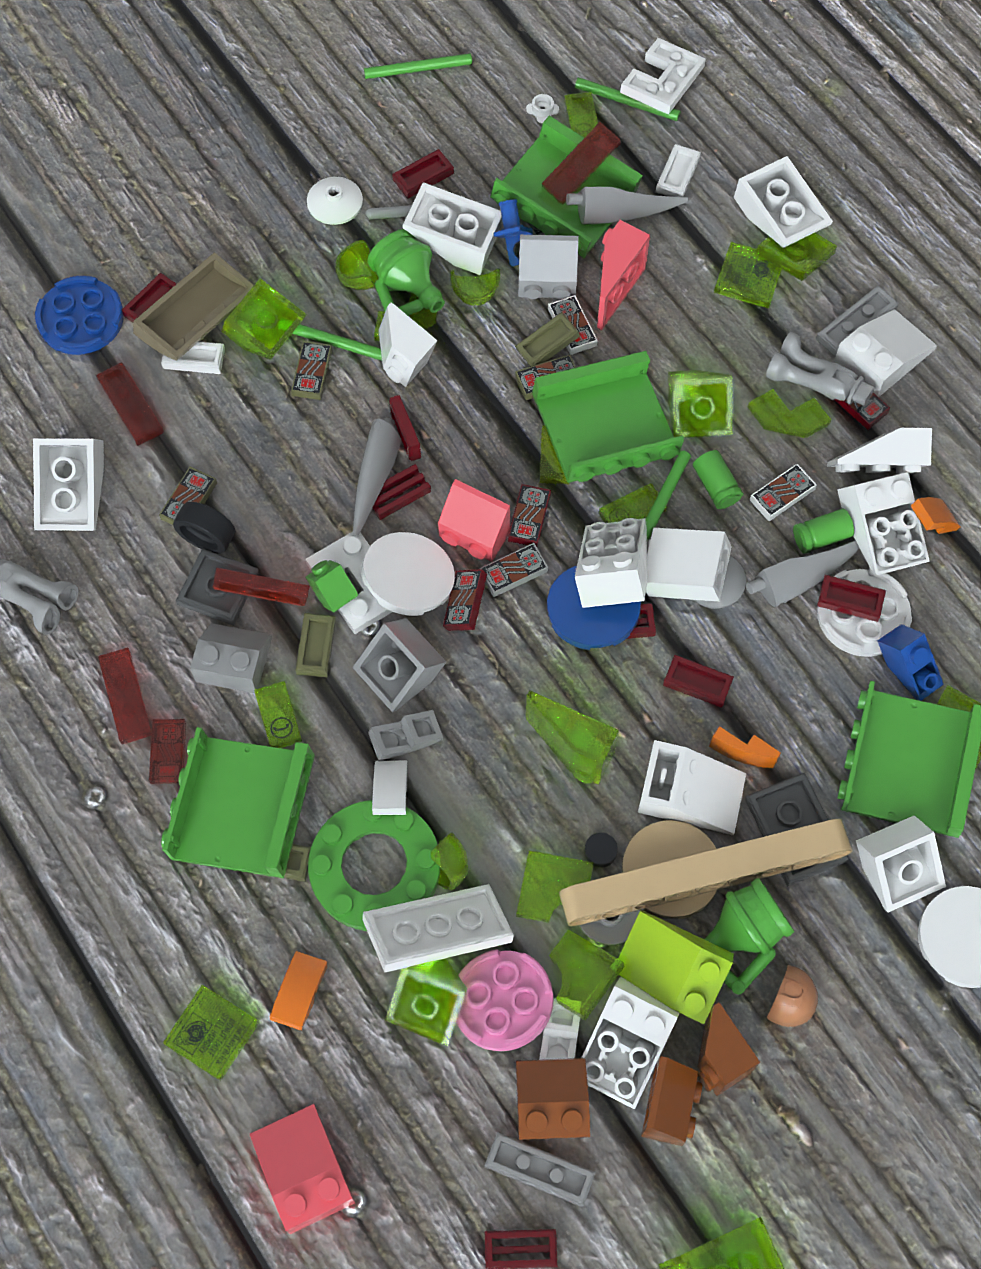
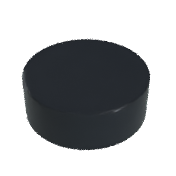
[584,833,618,867]

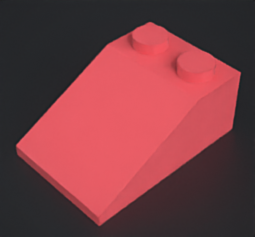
[597,220,650,330]
[250,1104,355,1234]

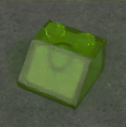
[221,278,307,360]

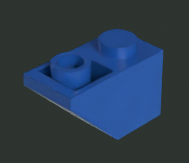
[877,624,944,701]

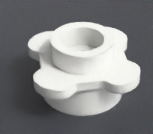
[526,94,559,123]

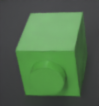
[305,560,359,612]

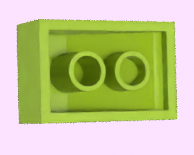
[612,909,734,1024]

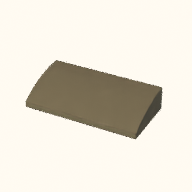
[133,252,257,361]

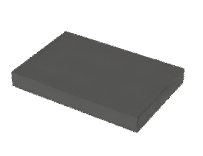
[745,772,848,887]

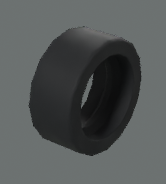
[173,502,236,554]

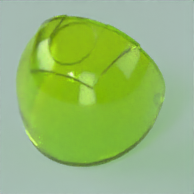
[335,240,379,290]
[449,268,500,305]
[430,832,469,890]

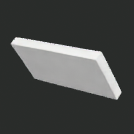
[362,884,514,973]

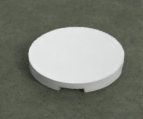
[361,532,455,616]
[817,568,912,657]
[918,886,981,988]

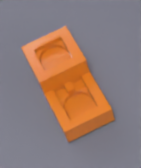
[911,497,961,534]
[709,726,781,768]
[270,951,327,1031]

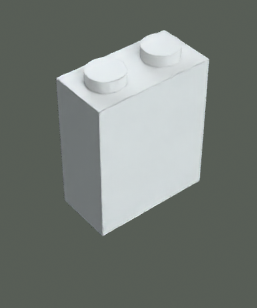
[646,528,732,602]

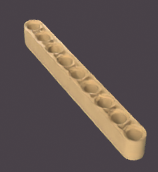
[559,819,853,926]

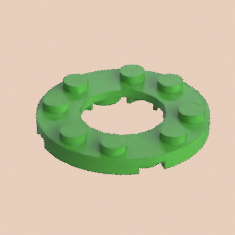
[308,800,441,931]

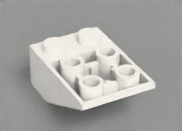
[827,428,932,474]
[837,472,930,576]
[575,518,647,608]
[638,740,746,835]
[582,977,679,1109]

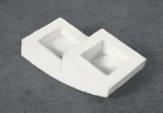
[372,760,408,815]
[539,998,582,1060]

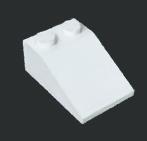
[734,156,833,248]
[403,182,502,275]
[834,309,937,397]
[33,439,104,531]

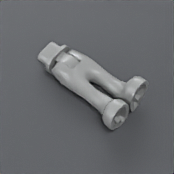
[766,332,875,406]
[0,559,79,635]

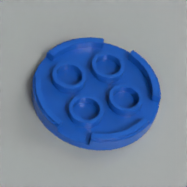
[35,276,124,355]
[547,566,641,650]

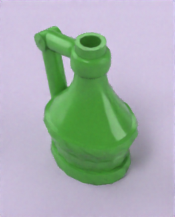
[367,229,445,316]
[702,878,794,995]

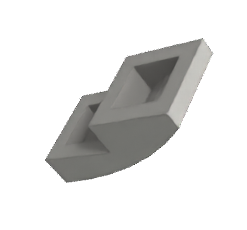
[368,710,443,761]

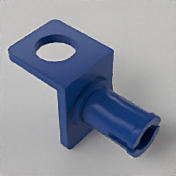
[493,199,533,266]

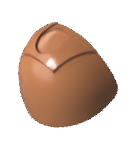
[767,965,818,1027]

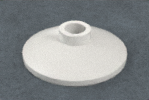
[307,177,363,225]

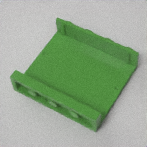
[490,116,643,258]
[532,351,684,483]
[837,681,981,838]
[161,727,315,878]

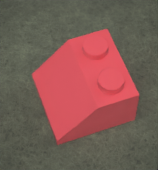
[438,479,510,562]

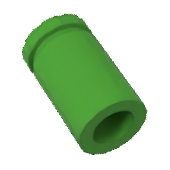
[693,450,743,509]
[793,508,854,554]

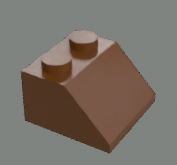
[697,1002,760,1096]
[641,1056,703,1146]
[516,1058,590,1140]

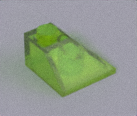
[668,370,733,438]
[385,958,468,1047]

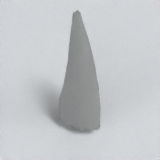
[566,187,689,224]
[353,418,401,536]
[746,541,860,607]

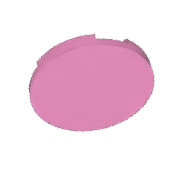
[451,949,554,1051]

